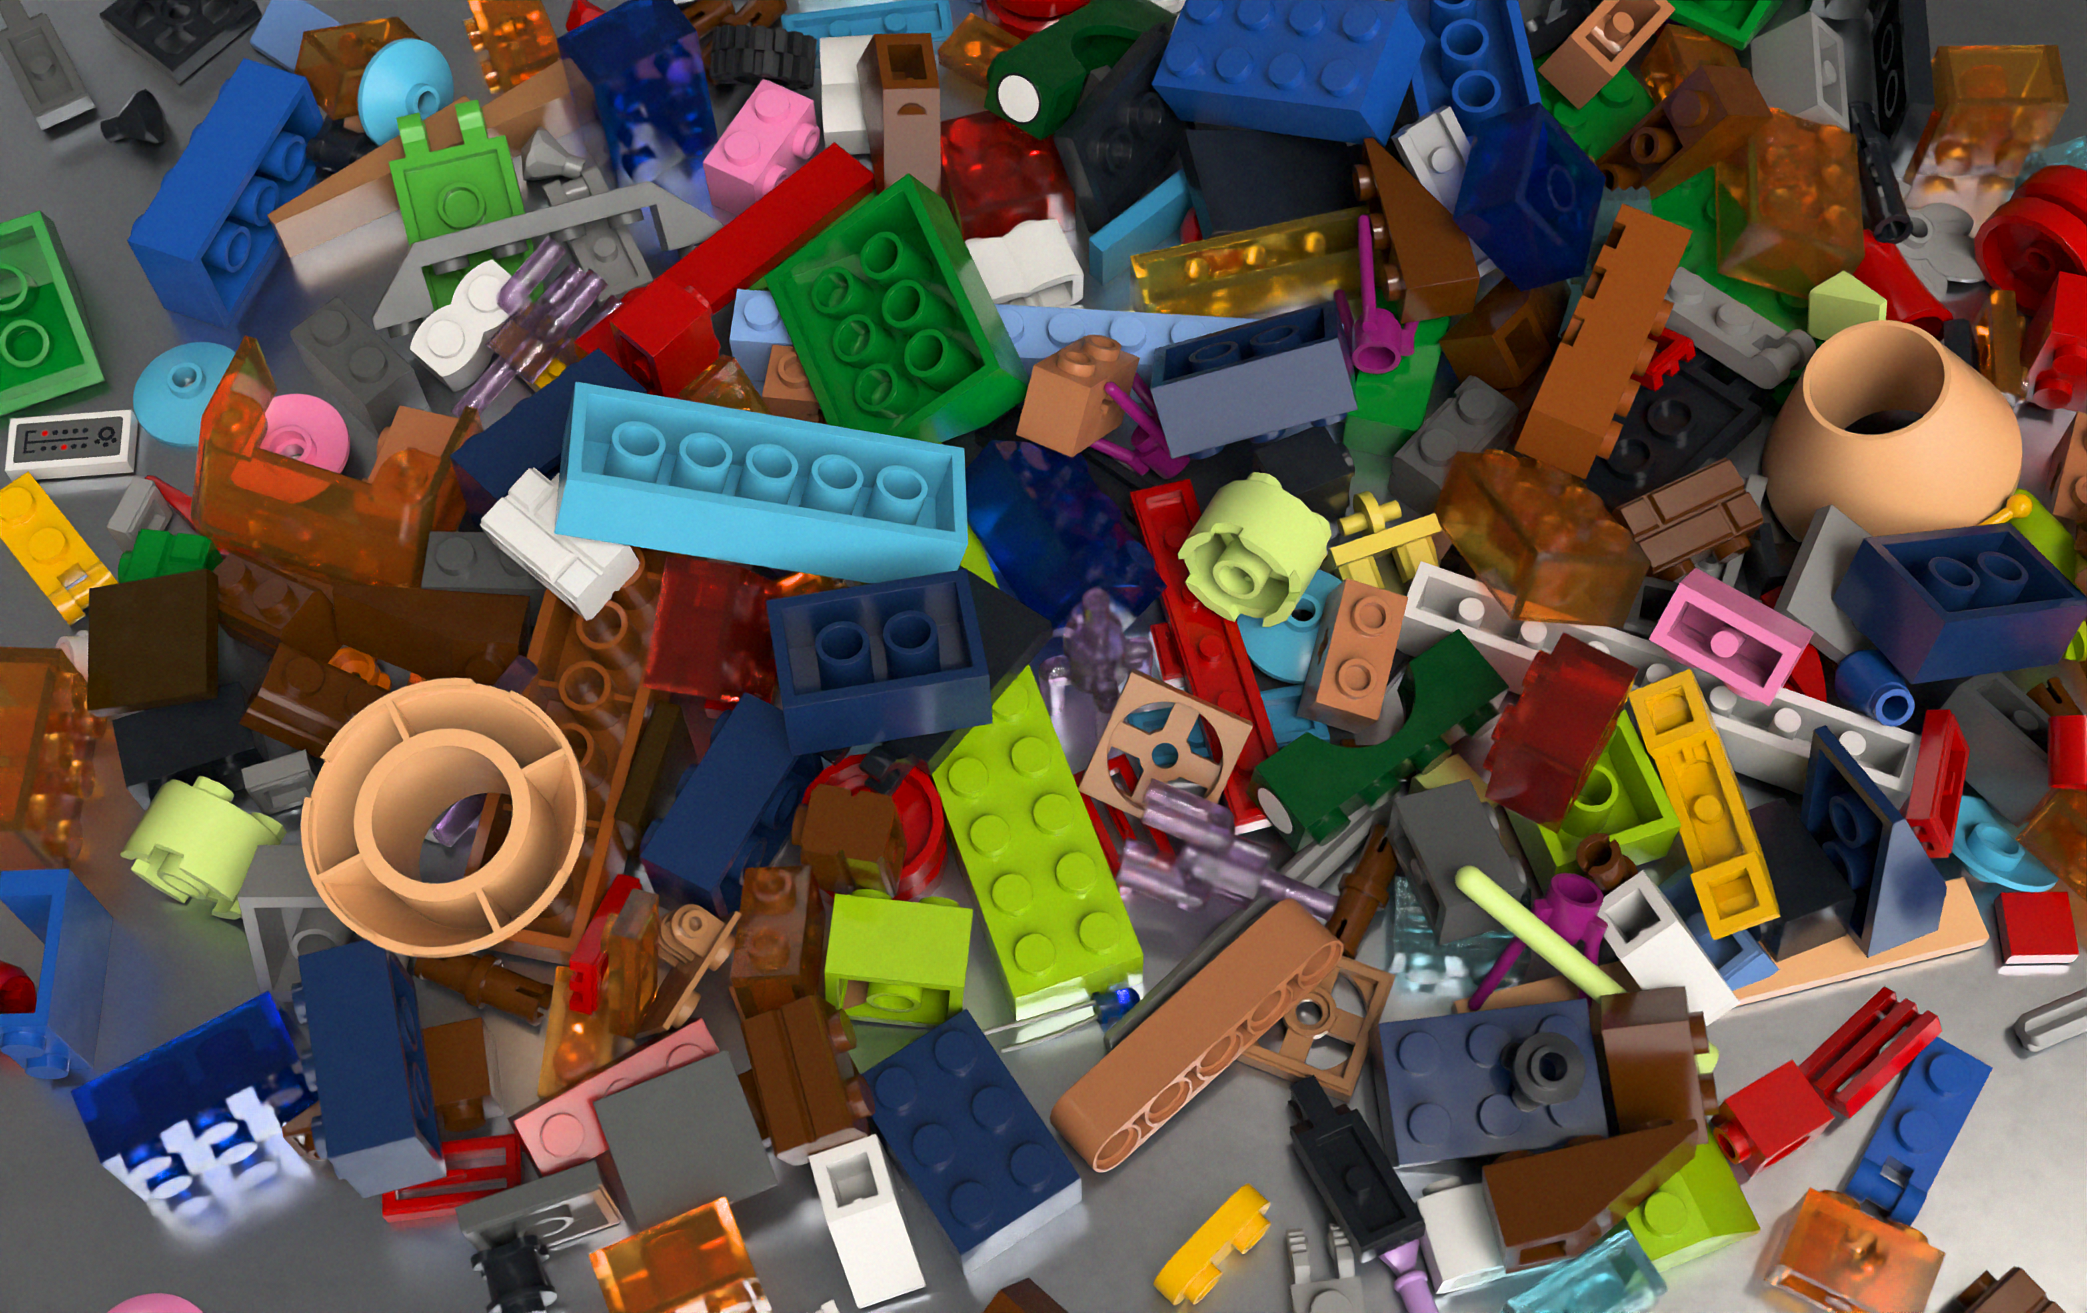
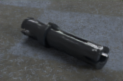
[1842,101,1914,244]

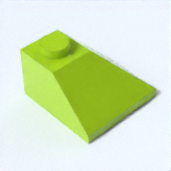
[1608,1123,1761,1283]

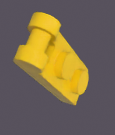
[0,471,119,626]

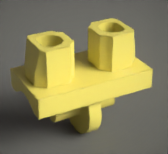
[1320,491,1442,589]

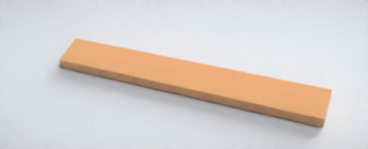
[1451,877,1990,1042]

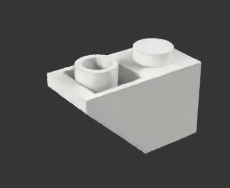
[1597,870,1740,1026]
[808,1134,926,1309]

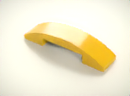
[1627,669,1781,940]

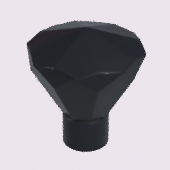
[100,89,169,143]

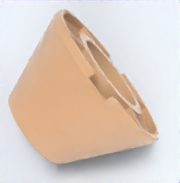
[1762,320,2023,542]
[301,678,587,958]

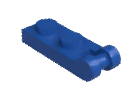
[1842,1036,1993,1230]

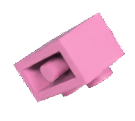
[703,79,820,216]
[1649,568,1814,706]

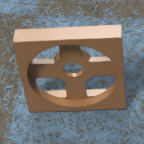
[1078,668,1253,844]
[1236,955,1396,1103]

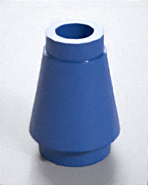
[1835,649,1915,726]

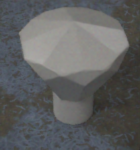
[521,126,586,181]

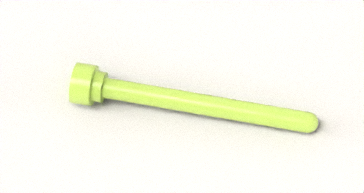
[1455,865,1719,1074]

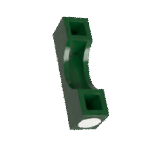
[984,0,1177,140]
[1246,629,1510,853]

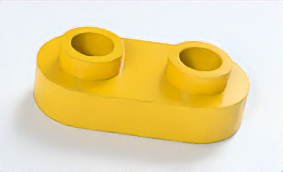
[1153,1183,1271,1306]

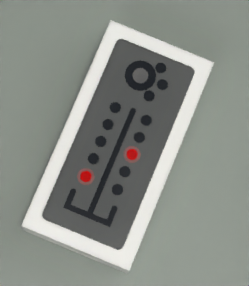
[5,410,138,482]

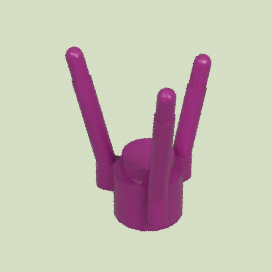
[1333,215,1420,374]
[1089,371,1191,479]
[1468,873,1608,1016]

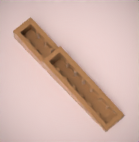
[267,51,609,258]

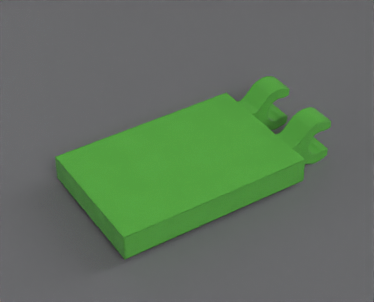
[388,99,550,317]

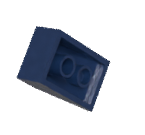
[1800,725,1947,958]

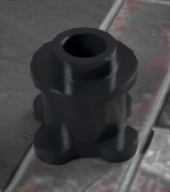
[306,112,378,180]
[1500,1032,1586,1112]
[470,1235,557,1313]

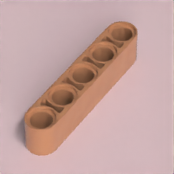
[1050,898,1344,1173]

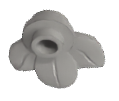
[1895,202,1985,302]

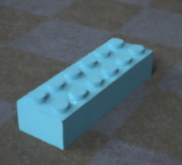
[554,382,968,584]

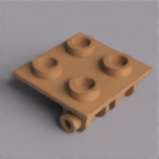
[627,904,742,1040]

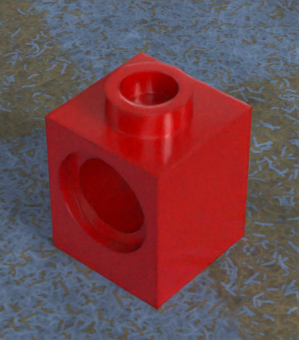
[1710,1059,1835,1178]

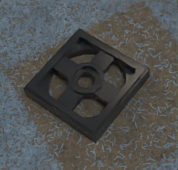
[99,0,262,84]

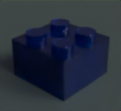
[1452,102,1606,292]

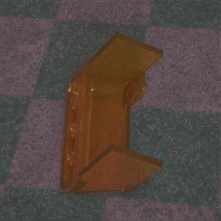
[191,335,484,589]

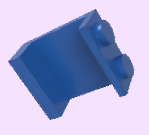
[0,869,113,1079]

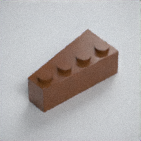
[1514,203,1693,479]

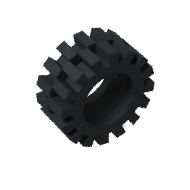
[709,25,817,91]

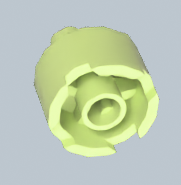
[1178,472,1332,627]
[120,776,287,920]

